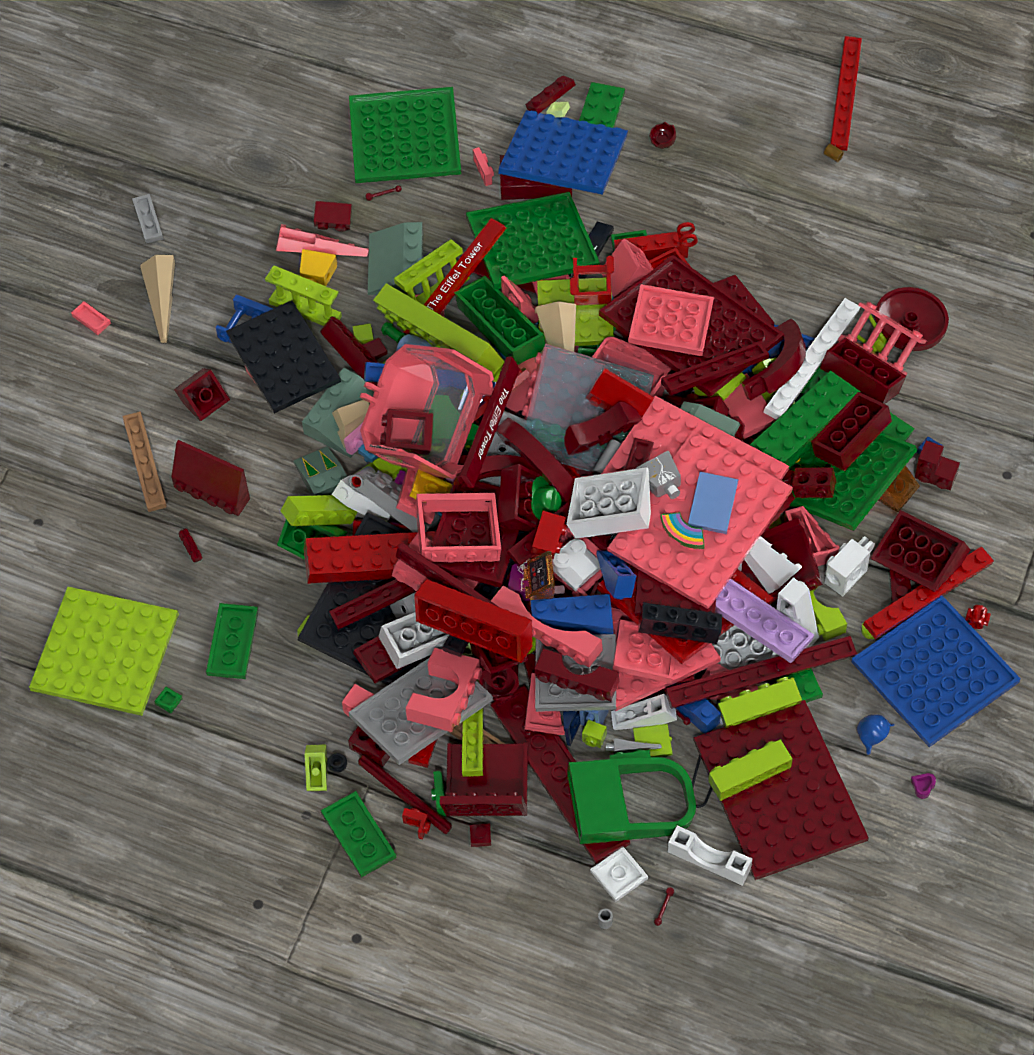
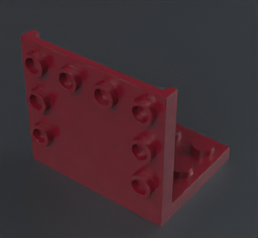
[440,743,528,816]

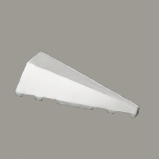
[744,536,802,594]

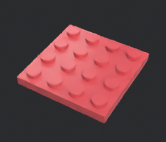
[628,284,714,356]

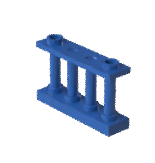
[216,294,273,343]

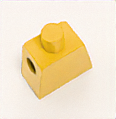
[300,249,337,286]

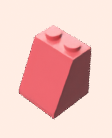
[602,239,653,299]

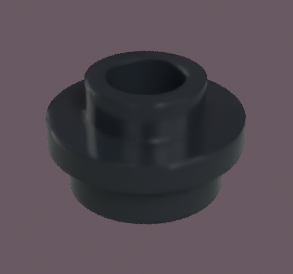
[327,753,347,773]

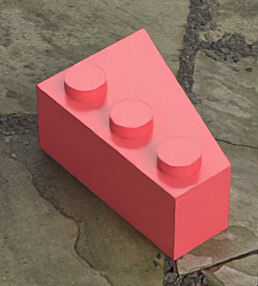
[784,506,840,567]

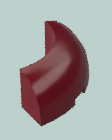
[564,402,642,455]

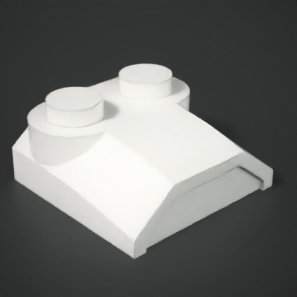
[548,539,601,591]

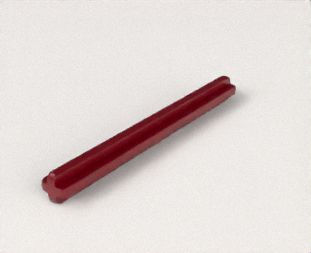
[358,755,452,834]

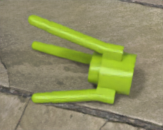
[857,314,887,353]

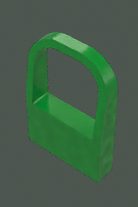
[567,757,696,844]

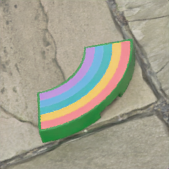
[660,512,705,549]

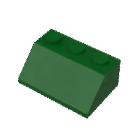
[277,519,347,560]

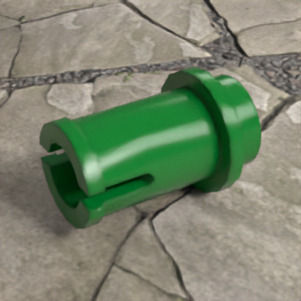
[381,322,405,344]

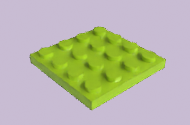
[537,278,614,347]

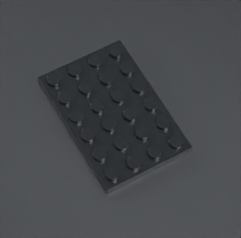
[226,300,341,414]

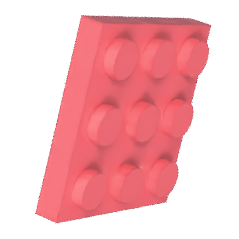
[612,619,675,684]

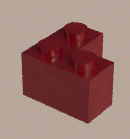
[915,440,960,491]

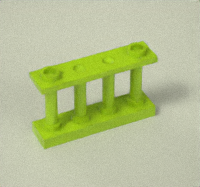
[394,239,470,305]
[265,266,342,326]

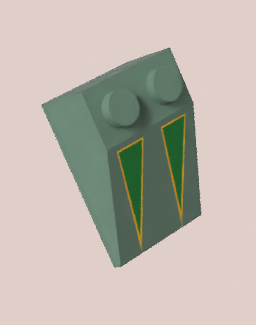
[293,446,347,496]

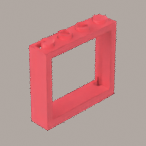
[416,493,501,562]

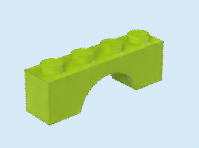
[810,586,847,641]

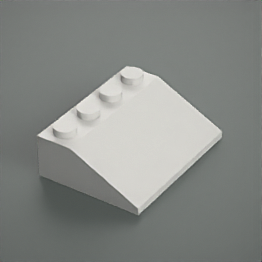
[567,467,651,539]
[704,625,779,687]

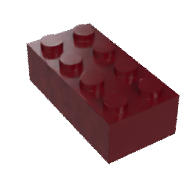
[820,338,906,404]
[811,392,892,471]

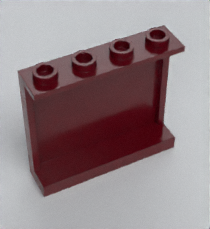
[741,518,823,605]

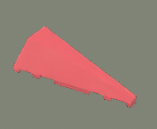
[276,224,369,257]

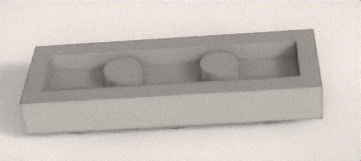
[132,194,163,244]

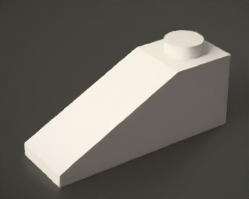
[332,475,391,522]
[611,694,677,730]

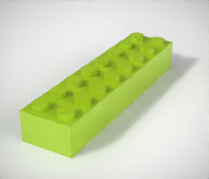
[373,283,504,376]

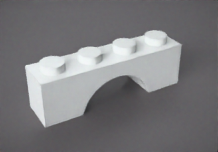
[668,826,752,886]

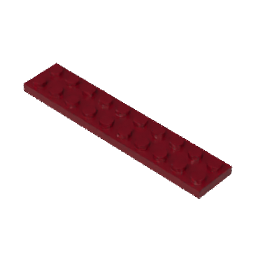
[490,686,630,864]

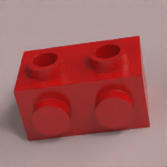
[531,511,567,559]

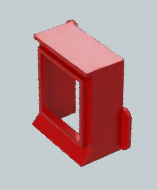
[570,256,614,305]

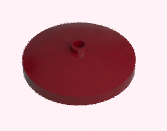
[874,287,949,351]

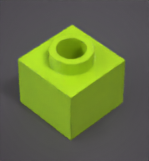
[582,720,607,748]

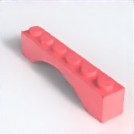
[491,586,603,667]

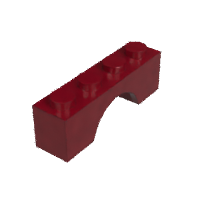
[534,649,620,701]

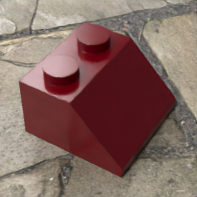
[174,368,230,421]

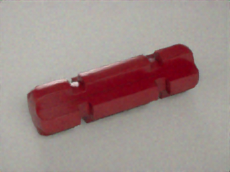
[178,528,202,563]

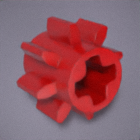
[965,605,991,629]

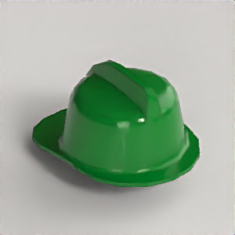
[531,476,562,520]

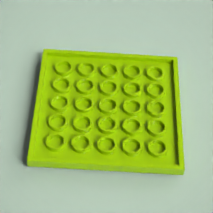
[29,587,179,716]

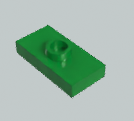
[431,771,446,816]

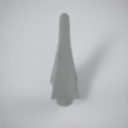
[606,738,662,754]

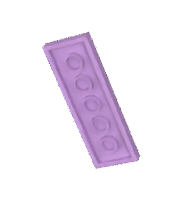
[715,579,814,663]

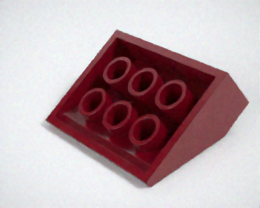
[500,155,572,200]
[171,440,250,516]
[870,510,971,592]

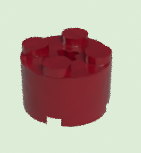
[479,665,519,701]

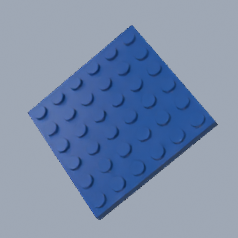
[498,110,628,195]
[851,596,1021,747]

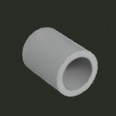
[598,909,613,929]

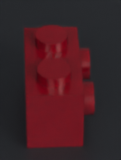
[314,201,352,231]

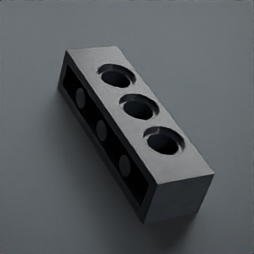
[638,602,722,644]

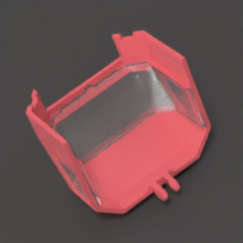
[360,344,494,479]

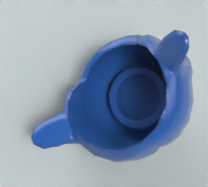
[857,715,894,755]

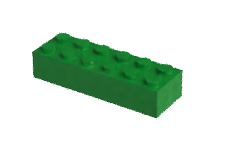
[454,276,546,365]

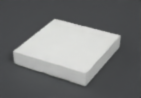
[590,847,648,902]

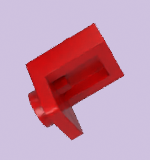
[402,808,431,840]

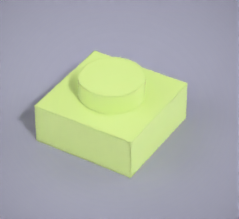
[546,102,570,117]

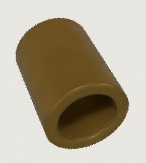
[824,144,844,162]

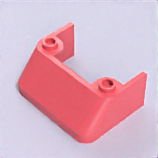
[590,337,672,398]

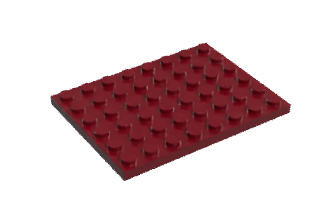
[599,255,784,397]
[694,700,869,880]

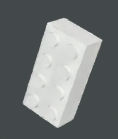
[379,612,449,669]

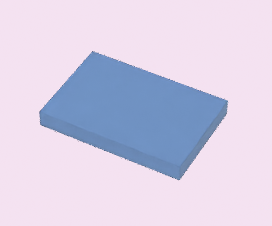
[688,472,738,534]

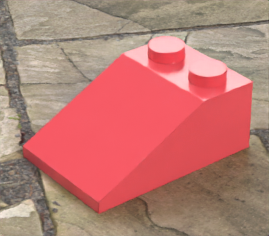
[501,276,539,324]

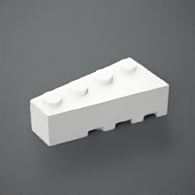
[776,578,819,648]

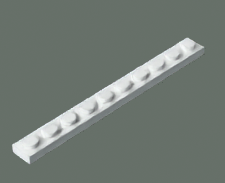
[763,298,861,420]

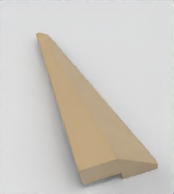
[141,255,175,343]
[535,302,576,356]
[332,400,369,448]

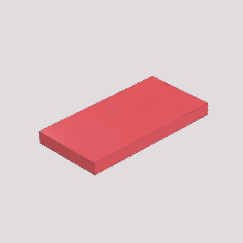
[723,373,776,439]

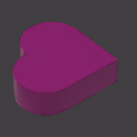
[911,773,936,799]

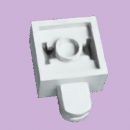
[825,536,875,596]

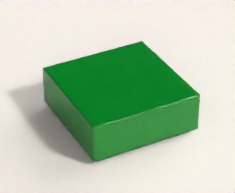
[154,687,183,713]

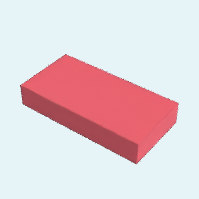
[71,301,111,335]

